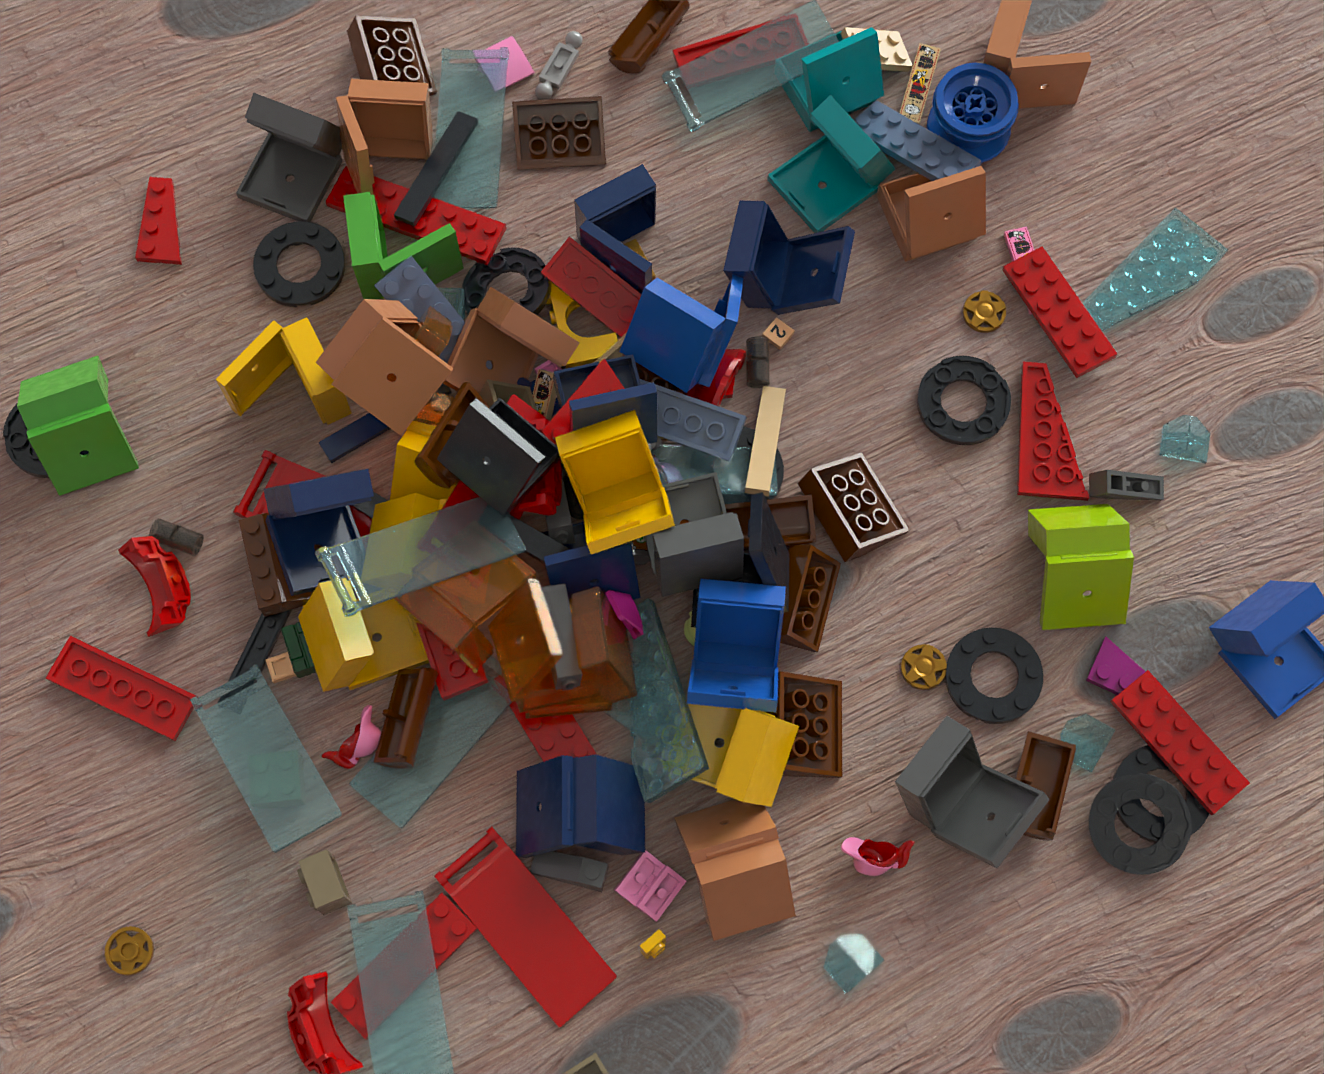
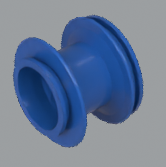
[927,63,1019,163]

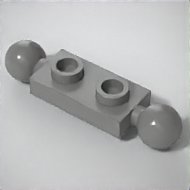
[535,31,583,100]

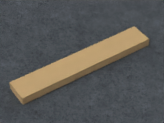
[745,386,786,496]

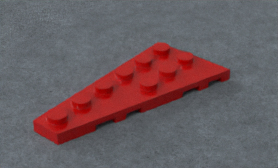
[1017,361,1090,501]

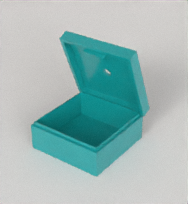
[774,27,884,133]
[767,95,896,233]

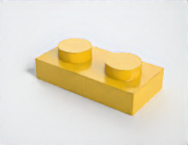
[640,929,666,959]

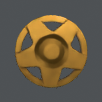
[963,290,1006,333]
[901,644,947,690]
[105,926,154,975]

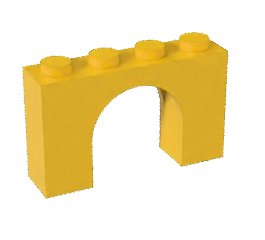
[547,283,618,369]

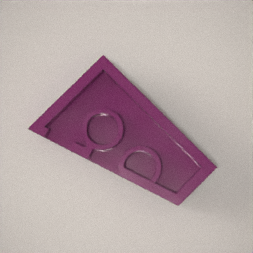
[1086,636,1146,695]

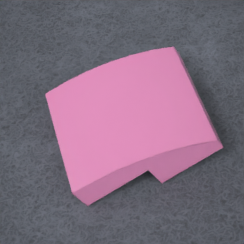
[473,36,534,93]
[614,850,686,922]

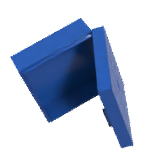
[619,274,744,393]
[687,579,786,712]
[1208,580,1324,719]

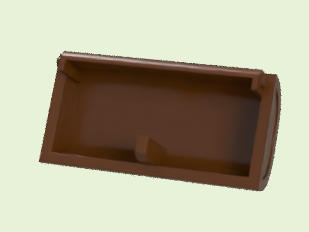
[608,0,690,74]
[414,382,490,489]
[725,495,816,551]
[373,668,438,769]
[1016,731,1076,841]

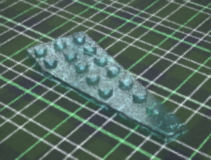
[1083,207,1228,331]
[630,598,709,803]

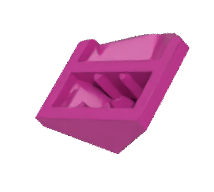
[605,590,643,639]

